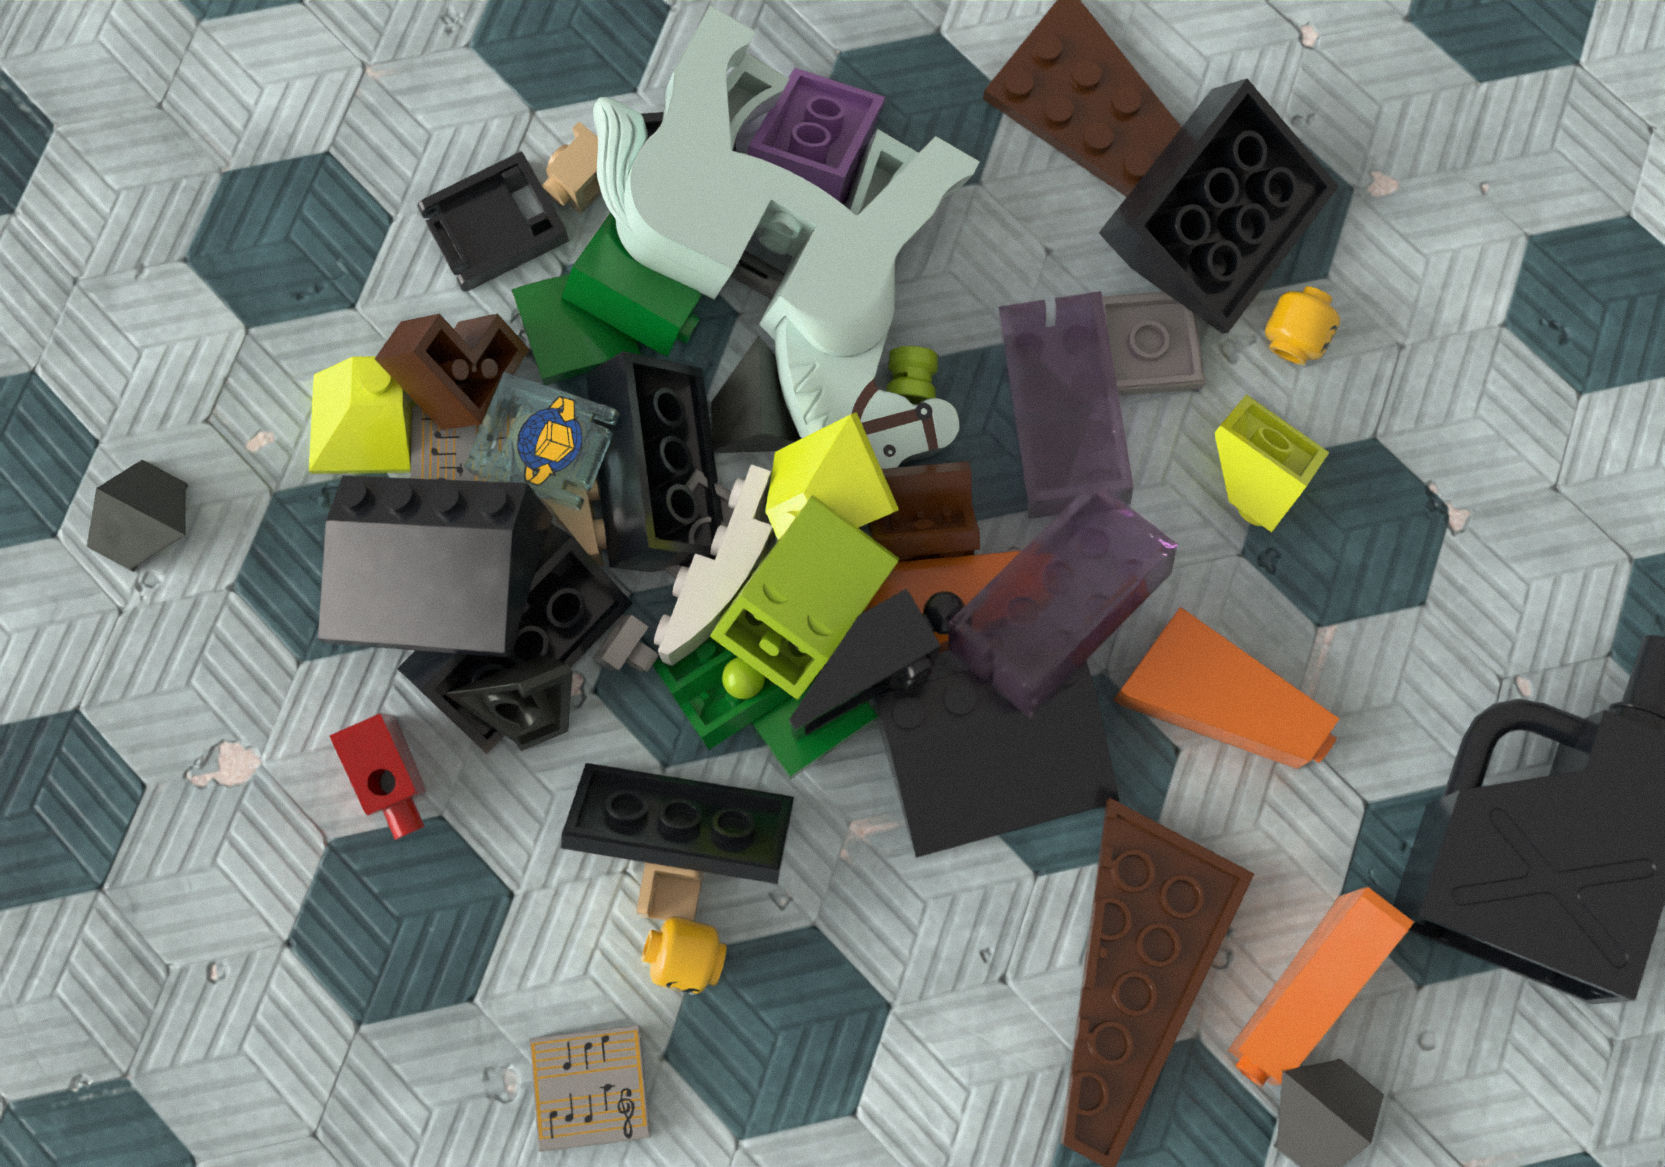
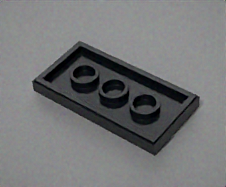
[561,763,794,884]

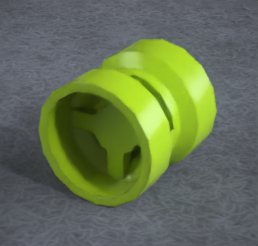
[886,346,939,405]

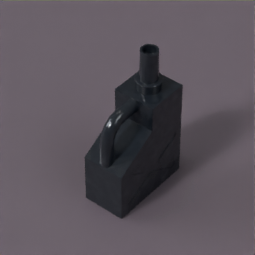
[1393,635,1665,1004]

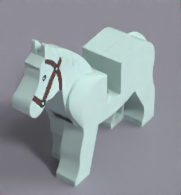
[593,5,979,469]

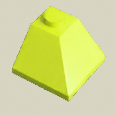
[309,356,416,474]
[1214,394,1330,533]
[765,412,899,540]

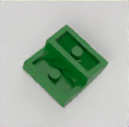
[511,274,641,386]
[652,637,792,750]
[751,661,878,779]

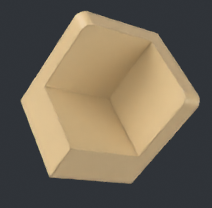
[636,862,704,921]

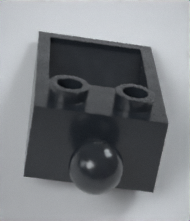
[789,588,966,742]

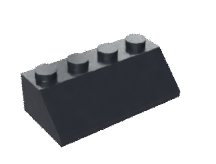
[586,351,724,572]
[397,523,633,754]

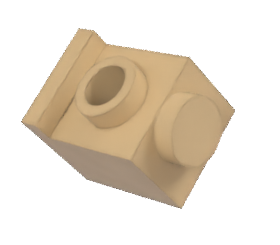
[542,122,601,214]

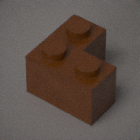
[375,313,530,430]

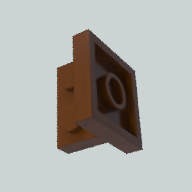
[868,461,980,562]

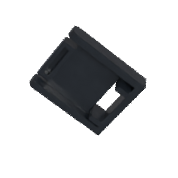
[417,151,569,291]

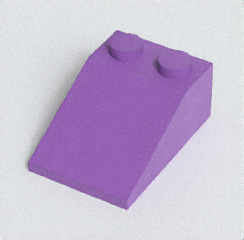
[747,68,885,205]

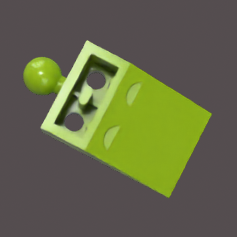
[710,495,899,700]

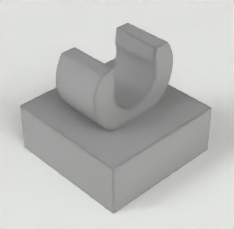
[592,615,659,672]

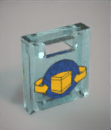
[464,372,620,511]

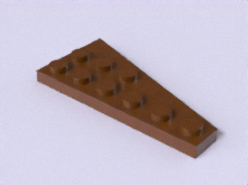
[983,0,1181,197]
[1060,798,1254,1167]

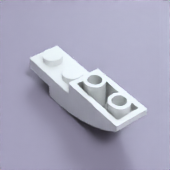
[654,465,774,666]

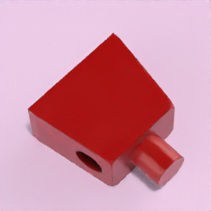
[329,713,426,840]

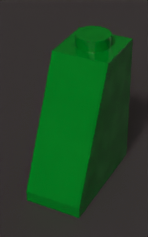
[561,212,702,357]

